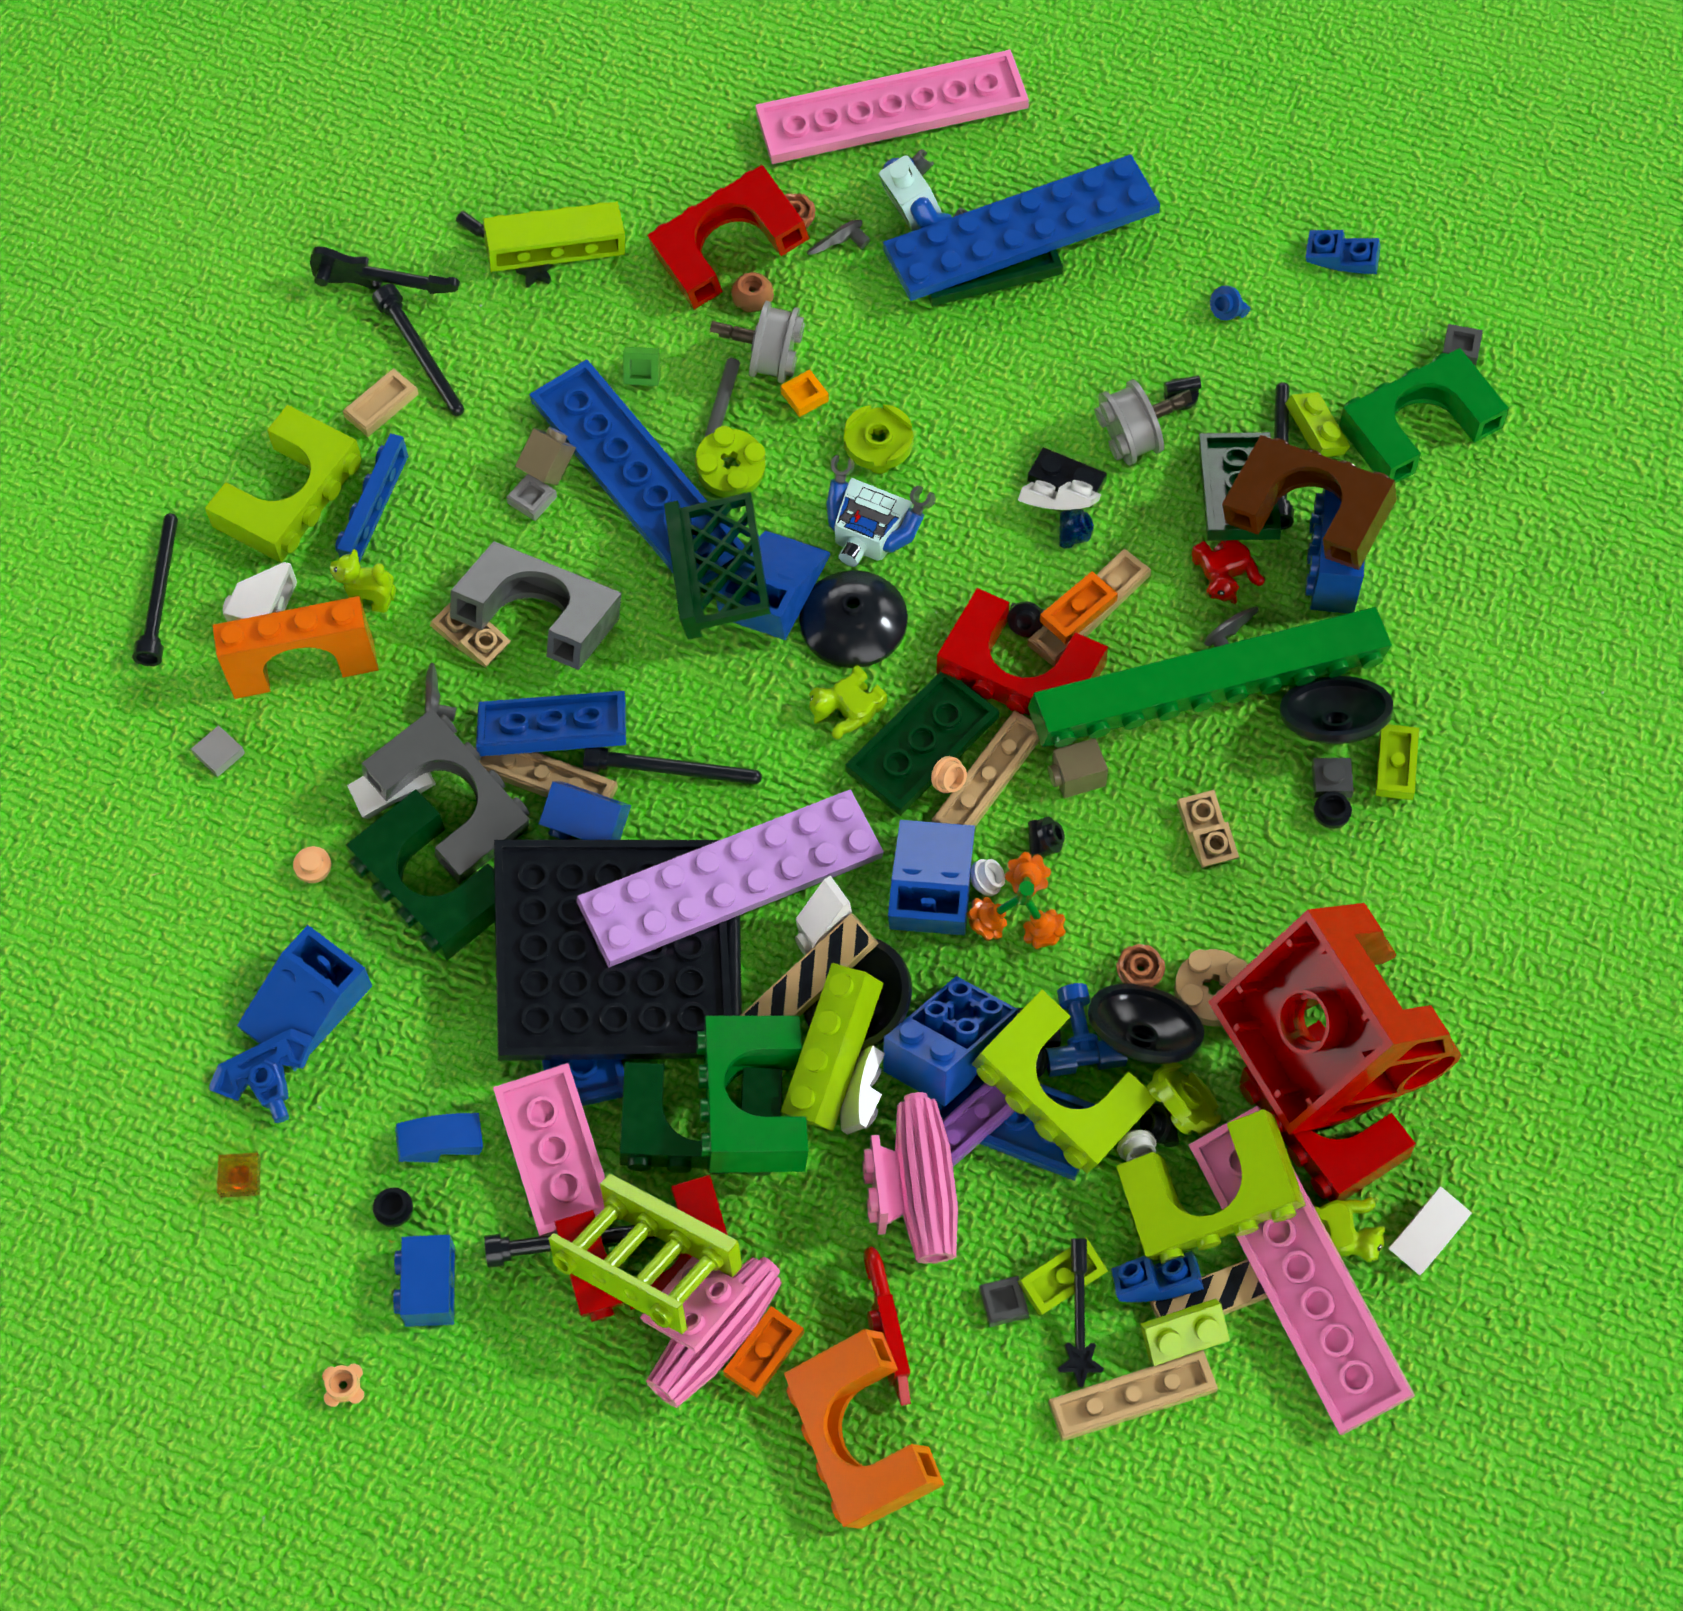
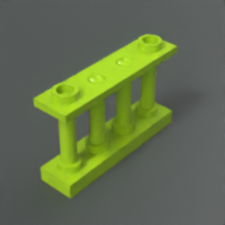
[548,1174,742,1334]

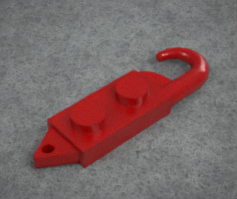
[864,1247,911,1406]

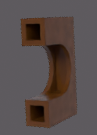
[1222,435,1397,570]

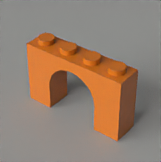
[212,596,379,699]
[784,1329,944,1529]

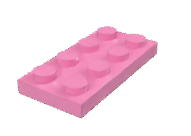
[493,1063,605,1237]

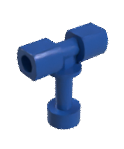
[1046,983,1128,1077]

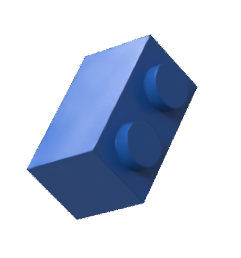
[539,781,631,840]
[393,1235,455,1327]

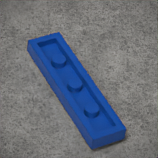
[335,433,408,562]

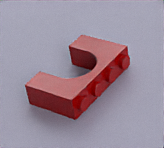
[647,165,809,310]
[936,588,1108,716]
[1239,1020,1416,1202]
[554,1175,728,1322]

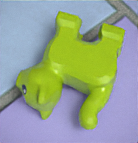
[330,549,397,613]
[809,665,887,740]
[1314,1197,1386,1262]

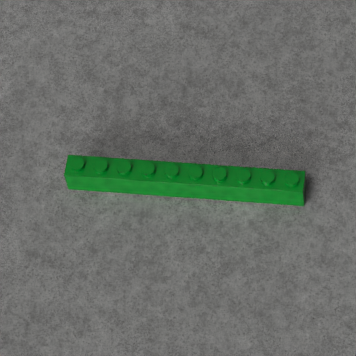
[1028,607,1392,748]

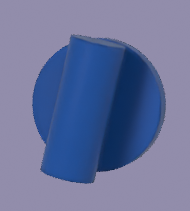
[1210,285,1251,321]

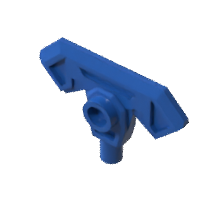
[209,1028,315,1123]

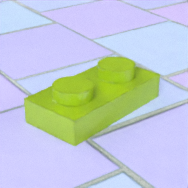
[1285,392,1350,457]
[1375,724,1419,800]
[1017,1237,1108,1316]
[1140,1298,1230,1366]

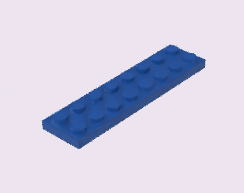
[883,154,1160,301]
[529,359,745,585]

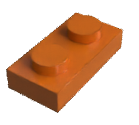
[1040,571,1118,644]
[723,1306,804,1398]

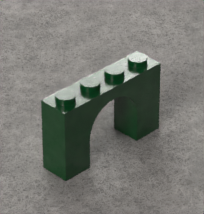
[346,789,495,961]
[620,1062,783,1176]

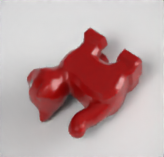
[1191,540,1265,604]

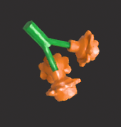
[967,851,1066,949]

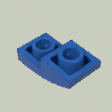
[1306,230,1381,274]
[395,1113,483,1162]
[1111,1251,1204,1302]

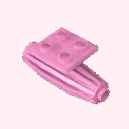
[862,1092,958,1264]
[640,1256,782,1408]

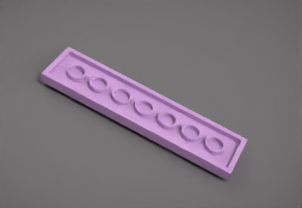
[577,789,884,967]

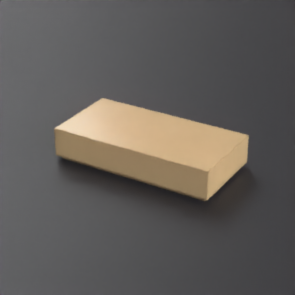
[343,368,419,437]

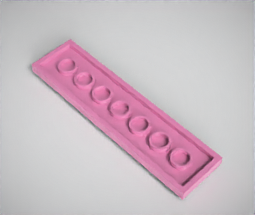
[755,50,1029,164]
[1189,1106,1415,1435]

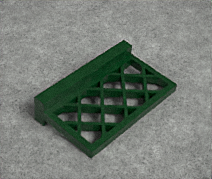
[664,492,771,640]

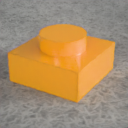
[780,369,829,417]

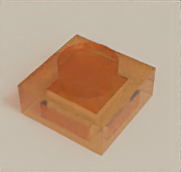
[217,1153,261,1198]

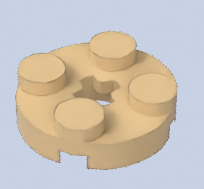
[1174,949,1248,1026]

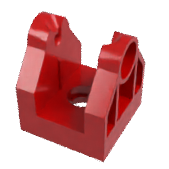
[1208,903,1462,1134]

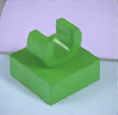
[623,347,660,386]

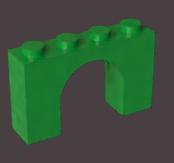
[1339,348,1509,483]
[697,1016,809,1173]

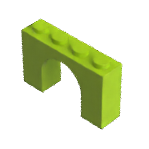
[205,405,362,563]
[972,990,1156,1173]
[1116,1109,1306,1264]

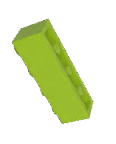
[483,201,625,272]
[781,963,884,1132]

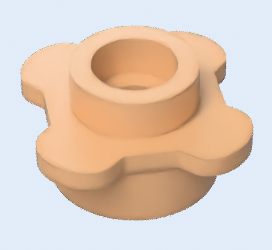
[322,1364,364,1407]

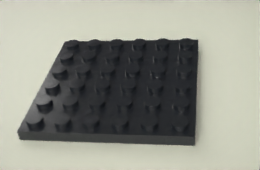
[494,840,732,1061]

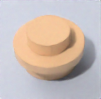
[931,756,967,793]
[293,846,332,883]

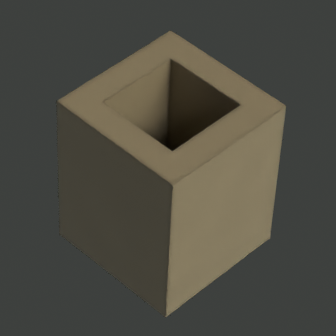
[515,427,576,485]
[1048,738,1108,798]

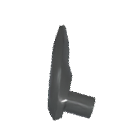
[806,220,871,256]
[1204,606,1258,647]
[425,663,457,722]

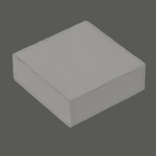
[506,474,557,521]
[191,725,245,777]

